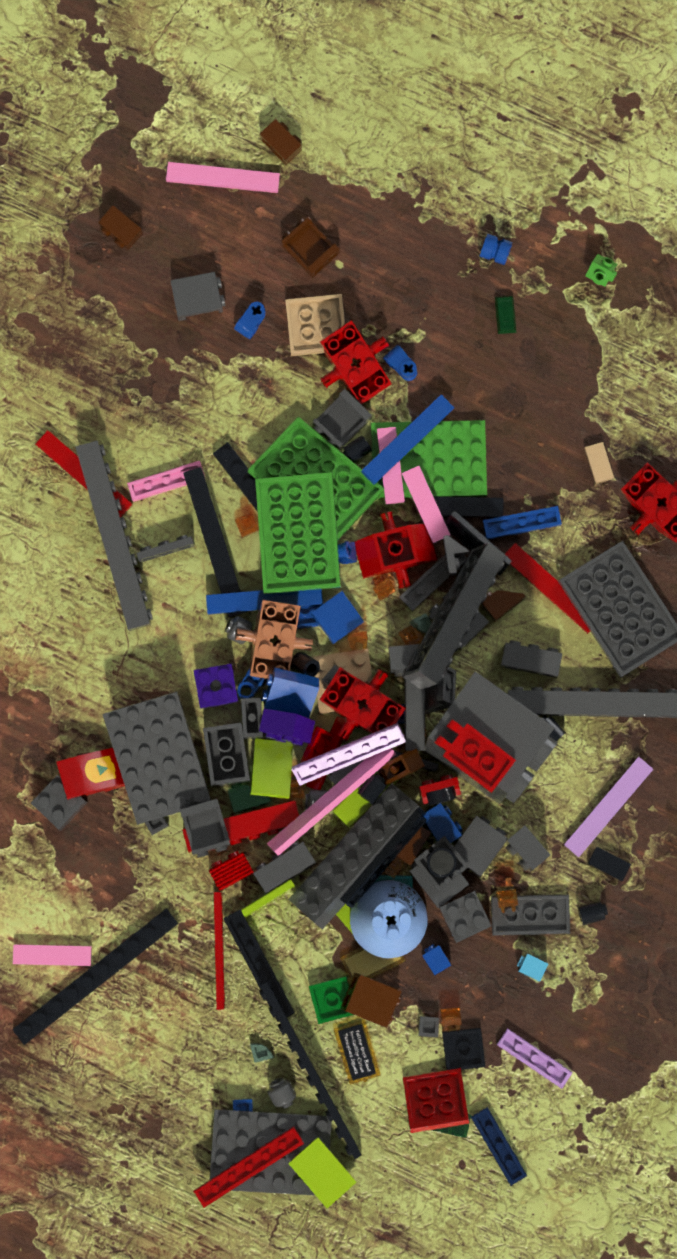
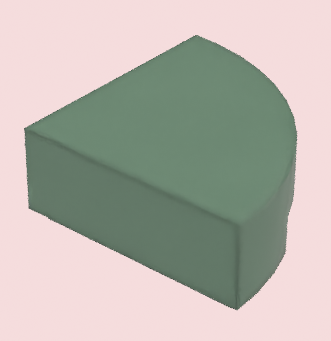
[409,613,432,633]
[250,1043,274,1063]

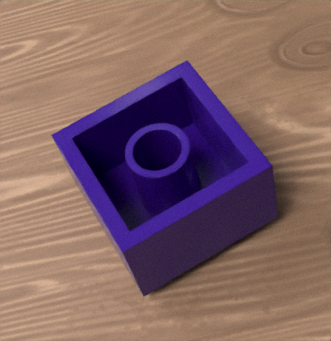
[259,709,315,746]

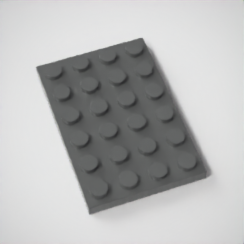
[558,541,677,678]
[102,691,211,825]
[209,1109,332,1196]

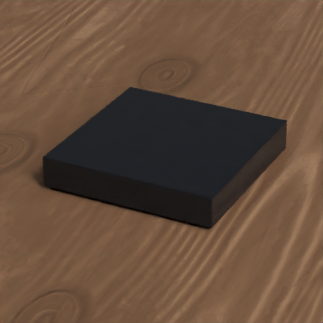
[442,1028,485,1070]

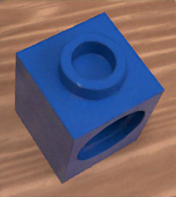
[422,944,451,976]

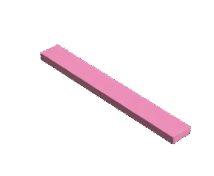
[267,748,396,855]

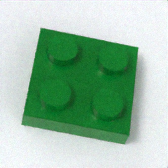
[309,976,354,1024]

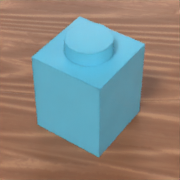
[517,954,548,982]

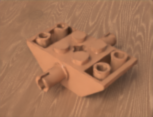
[235,600,313,678]

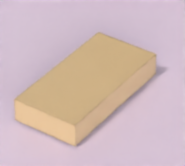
[584,442,614,484]

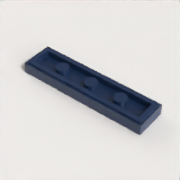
[471,1107,527,1186]

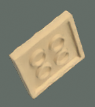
[285,294,345,356]
[312,649,372,714]

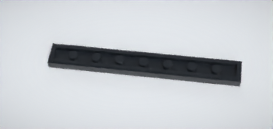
[183,467,247,618]

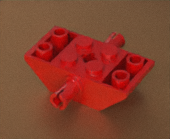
[320,320,392,405]
[621,462,677,543]
[355,512,437,588]
[319,667,406,741]

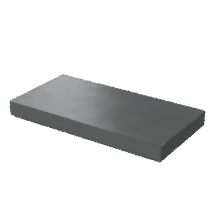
[491,895,570,936]

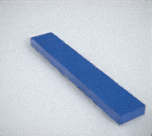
[361,394,454,485]
[206,589,322,615]

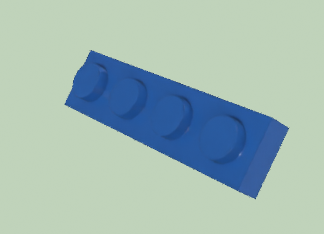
[483,506,562,540]

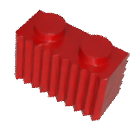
[209,851,254,891]

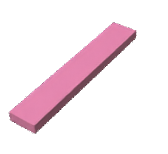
[166,162,280,193]

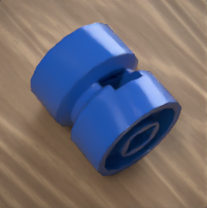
[480,234,513,265]

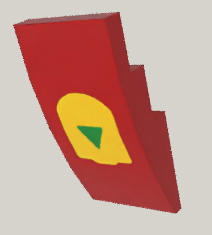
[56,748,125,800]

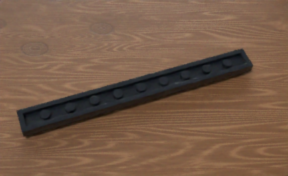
[13,908,179,1045]
[258,981,362,1159]

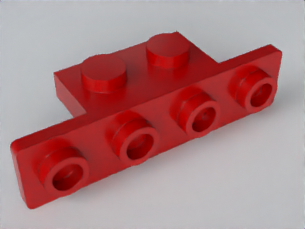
[300,716,347,790]

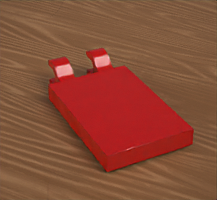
[434,719,516,793]

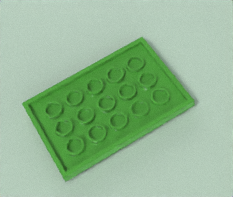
[248,417,384,541]
[371,420,487,499]
[255,472,341,594]

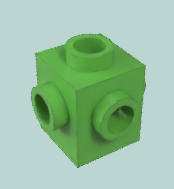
[586,254,618,287]

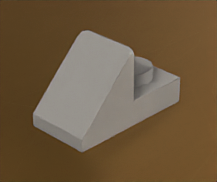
[443,535,469,576]

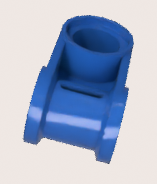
[234,302,265,340]
[383,345,417,381]
[338,541,357,564]
[238,668,267,699]

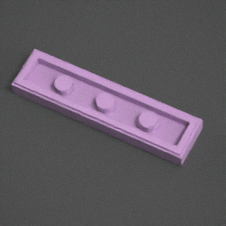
[496,1028,573,1089]

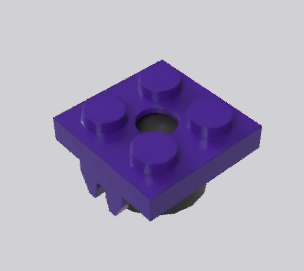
[193,664,238,709]

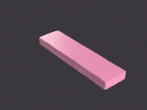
[377,427,405,505]
[127,461,206,502]
[402,466,450,543]
[13,945,92,966]

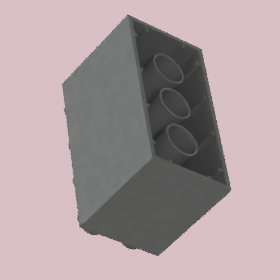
[424,671,558,805]

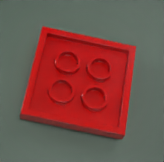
[403,1068,469,1133]

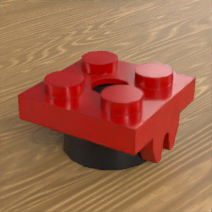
[418,774,461,806]

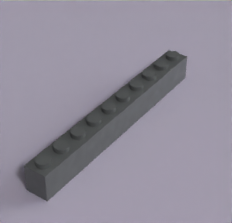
[76,440,153,631]
[507,687,677,718]

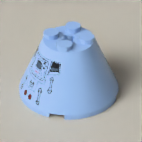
[350,880,428,958]

